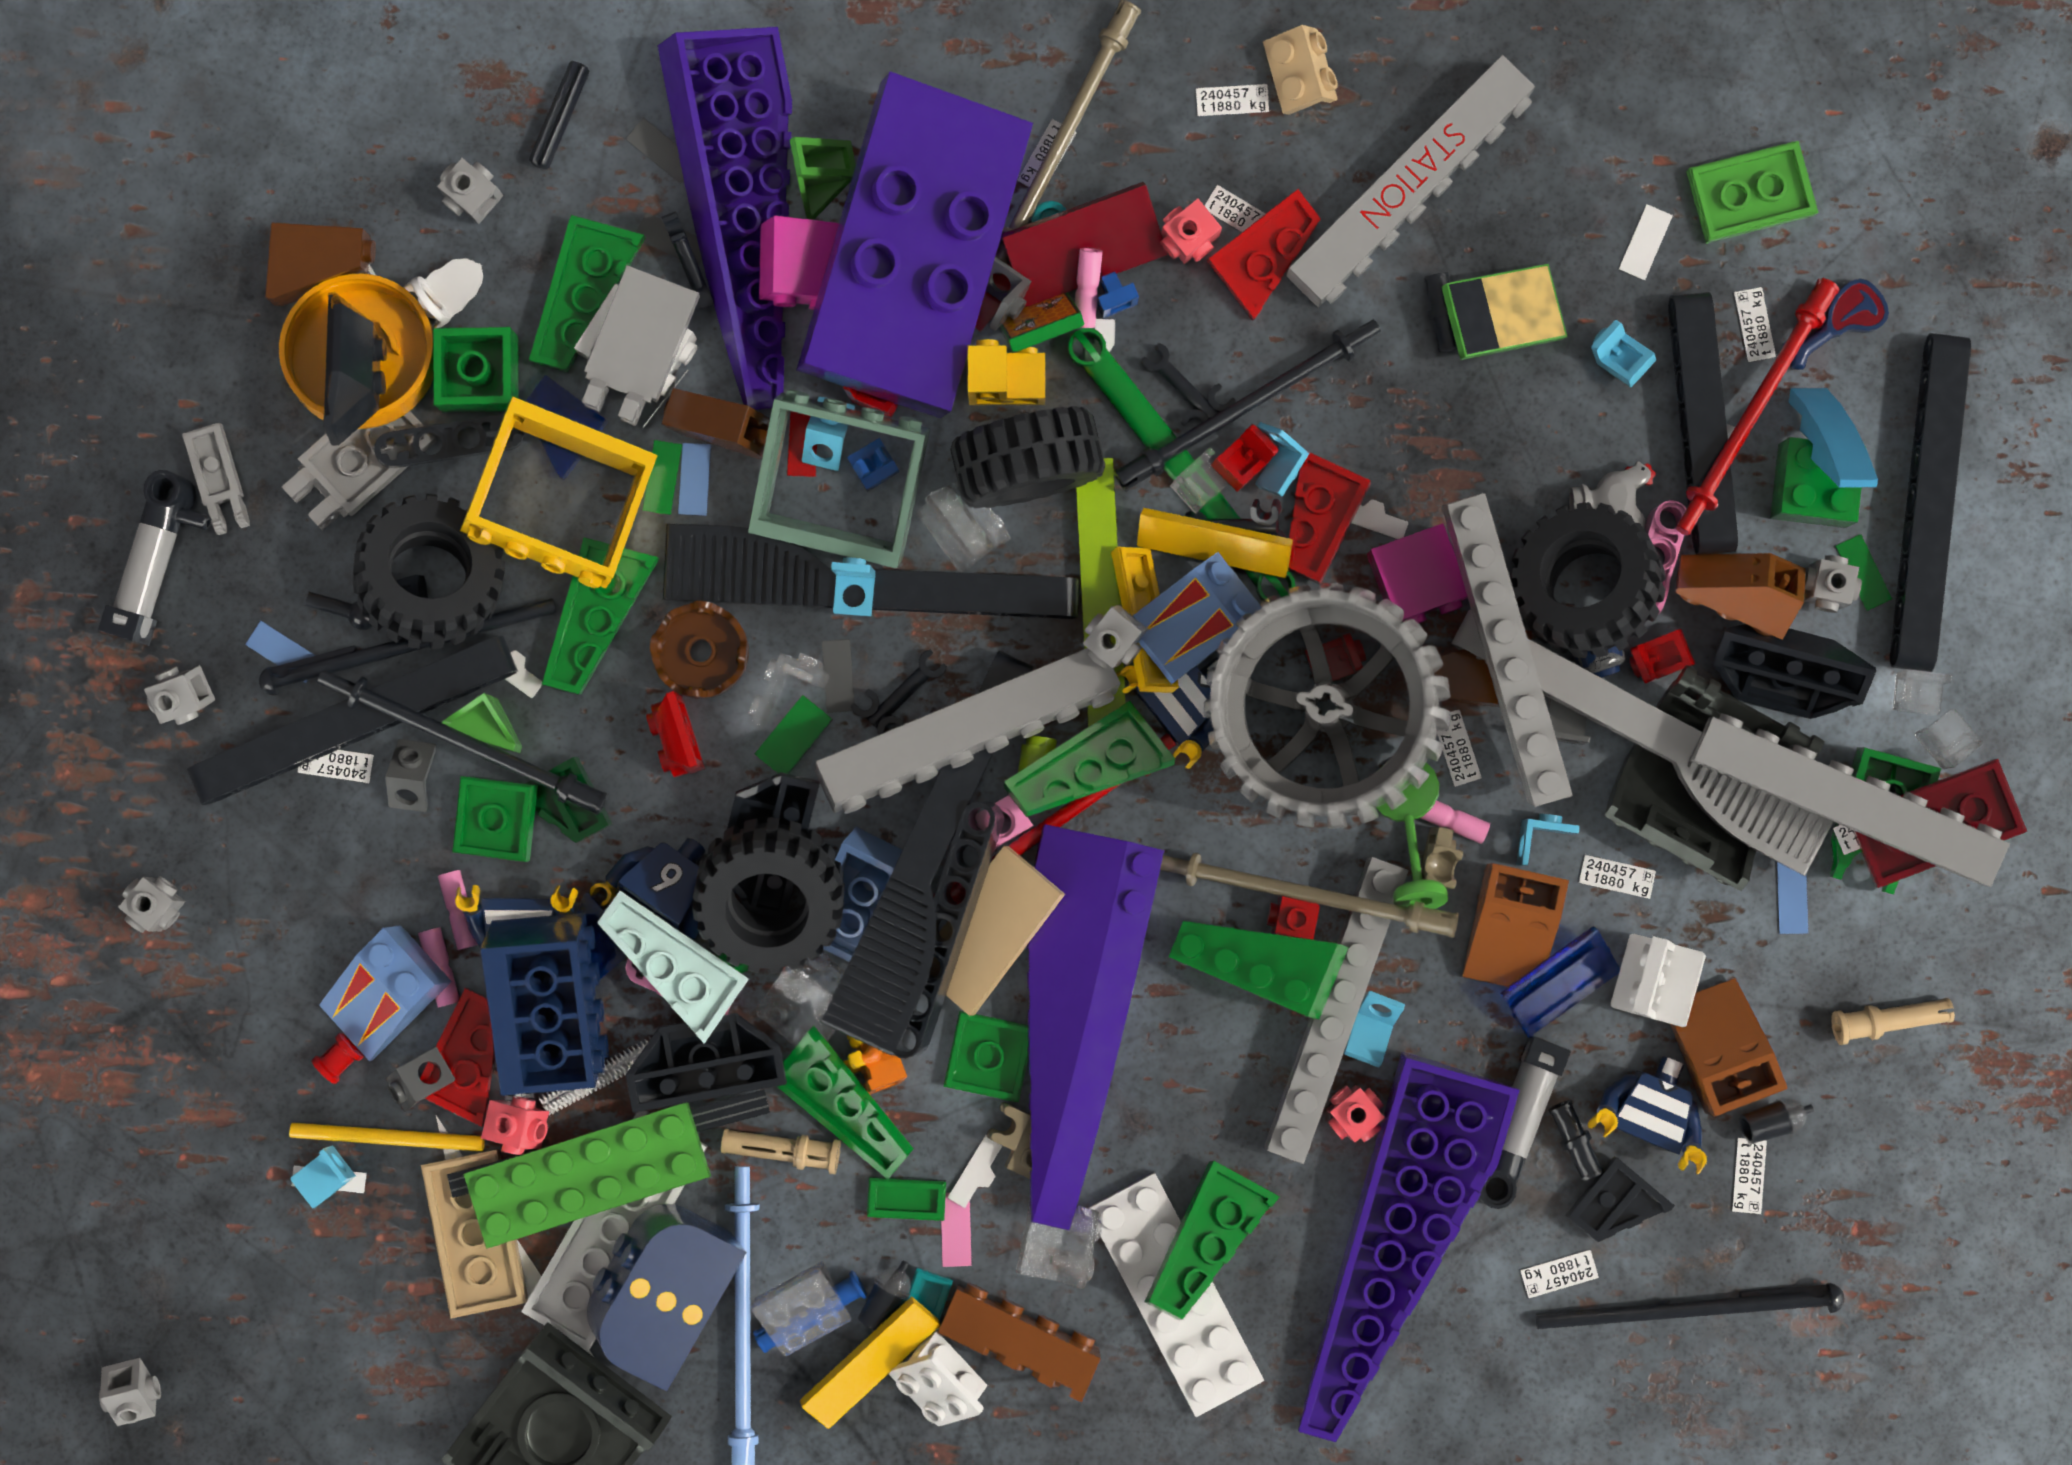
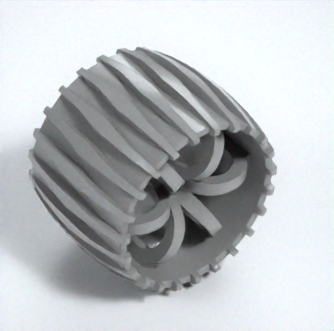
[1204,583,1451,829]

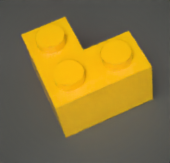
[968,339,1045,405]

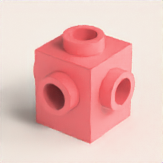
[1160,199,1222,264]
[1326,1085,1385,1142]
[481,1096,549,1155]

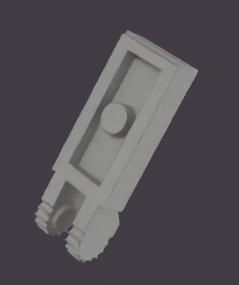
[183,423,250,535]

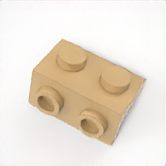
[1263,25,1337,115]

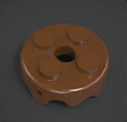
[650,601,749,699]

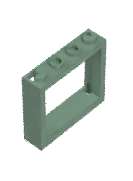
[748,390,931,568]

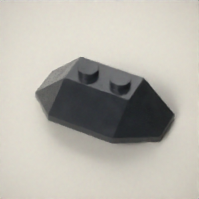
[323,292,387,446]
[1713,624,1876,719]
[727,772,820,917]
[626,1013,787,1113]

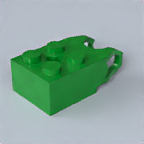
[1830,747,1941,894]

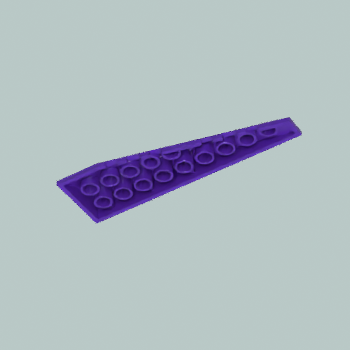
[657,27,792,410]
[1027,825,1164,1230]
[1298,1052,1520,1442]

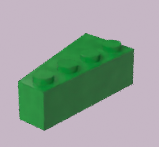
[1168,921,1349,1020]

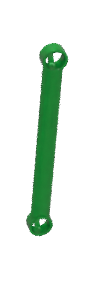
[1068,328,1295,601]

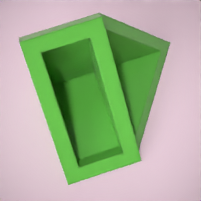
[789,137,856,220]
[442,693,522,753]

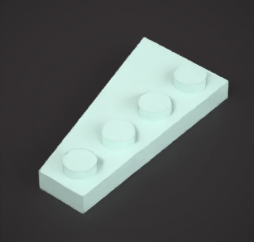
[597,891,749,1044]

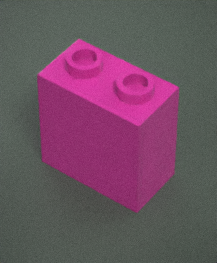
[759,216,839,310]
[1366,523,1468,624]

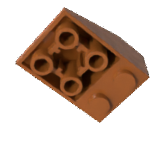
[1675,553,1806,640]
[1462,863,1569,994]
[1670,978,1788,1116]

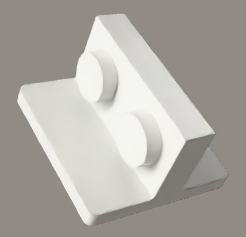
[1611,934,1706,1027]
[889,1331,988,1426]

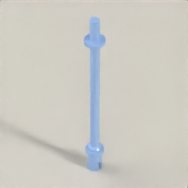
[725,1166,760,1465]

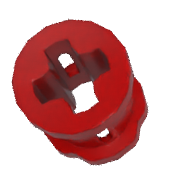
[311,1033,364,1084]

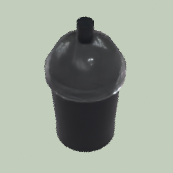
[1739,1097,1814,1144]
[858,1260,911,1330]

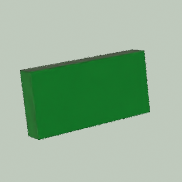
[755,695,833,774]
[867,1177,947,1221]

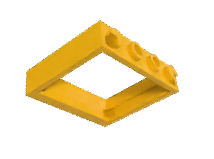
[460,396,657,588]

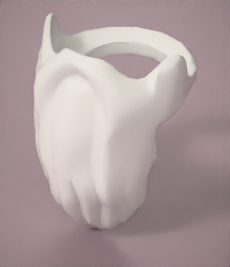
[403,258,483,328]

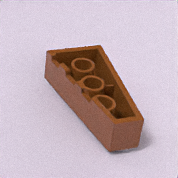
[938,1283,1101,1403]

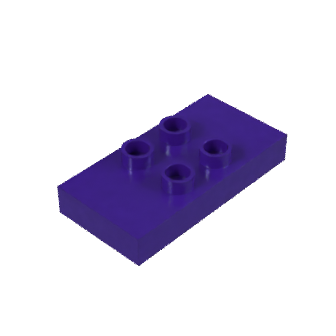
[796,71,1033,418]

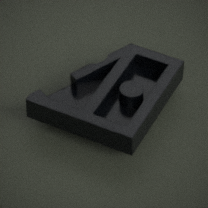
[1565,1156,1675,1242]

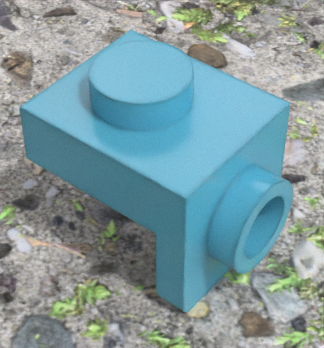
[1591,320,1656,387]

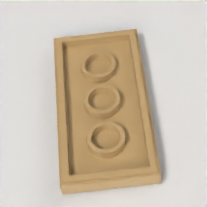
[929,846,1065,1016]
[421,1149,528,1319]

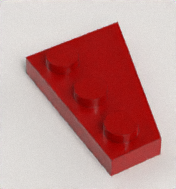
[1207,189,1321,320]
[1288,451,1371,585]
[420,988,495,1127]

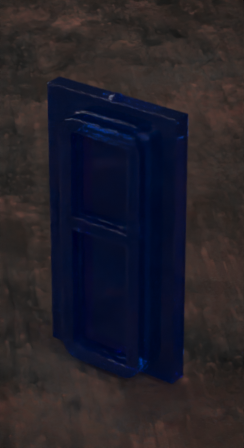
[1500,926,1620,1038]

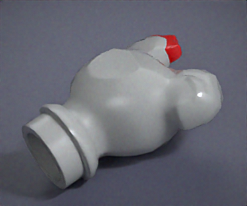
[1569,461,1656,528]

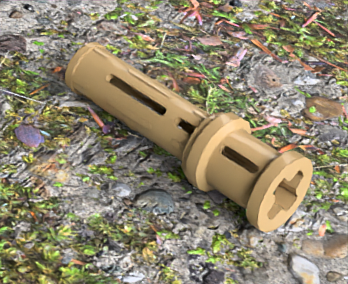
[1831,997,1955,1045]
[721,1128,841,1174]

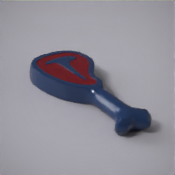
[1783,278,1889,370]

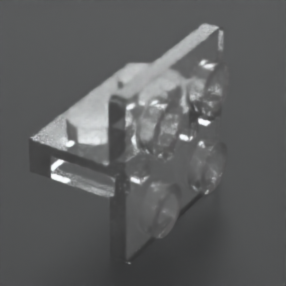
[916,481,1011,573]
[751,1261,852,1356]

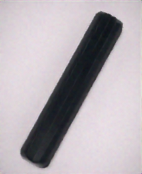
[529,61,589,169]

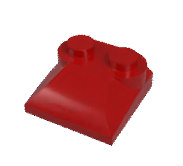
[646,691,705,778]

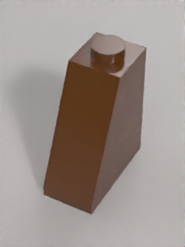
[265,222,376,306]
[661,388,770,460]
[1433,630,1532,708]

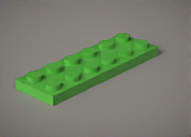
[464,1103,711,1249]

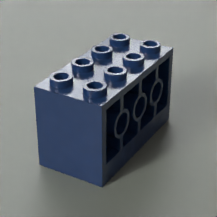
[481,913,609,1096]

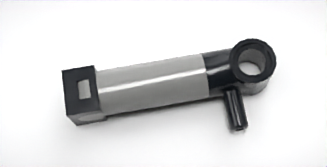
[98,470,211,646]
[1478,1035,1571,1209]

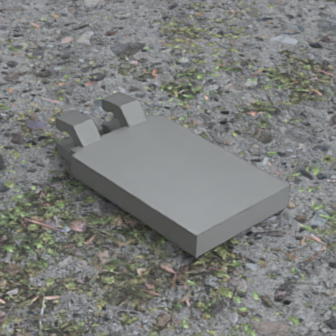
[582,265,700,426]
[282,411,437,531]

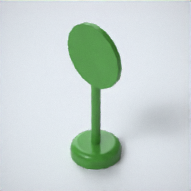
[1376,763,1448,909]

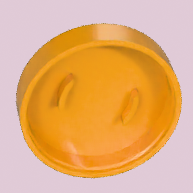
[279,274,434,429]

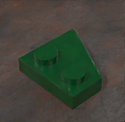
[527,757,613,843]

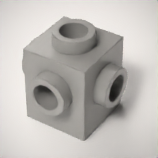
[437,158,503,224]
[1804,555,1862,613]
[1083,605,1148,668]
[144,665,215,725]
[118,876,186,933]
[99,1358,161,1426]

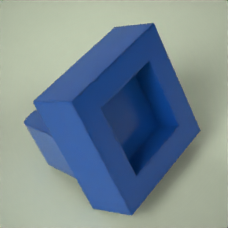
[1097,271,1139,319]
[847,438,900,492]

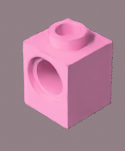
[975,795,1033,849]

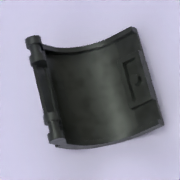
[1604,665,1825,891]

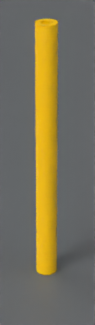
[289,1122,485,1152]

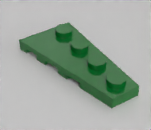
[529,215,646,373]
[542,537,659,695]
[1004,701,1175,817]
[777,1025,914,1179]
[1144,1161,1280,1320]

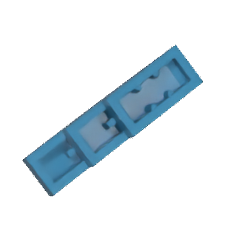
[1788,388,1878,487]

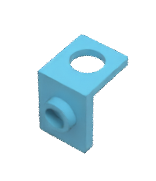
[802,396,855,471]
[1255,422,1310,496]
[831,557,876,617]
[1516,814,1580,866]
[1344,991,1405,1068]
[290,1145,356,1208]

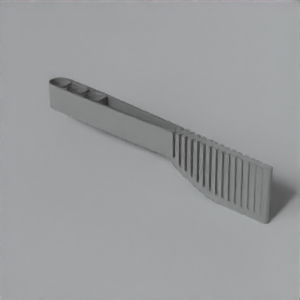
[1451,610,1833,876]

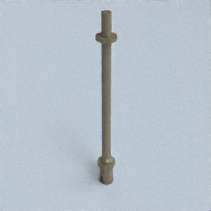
[995,0,1141,275]
[1160,853,1459,938]

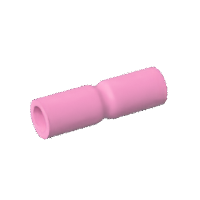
[1075,248,1102,328]
[1421,800,1490,844]
[438,870,478,950]
[418,927,460,1008]

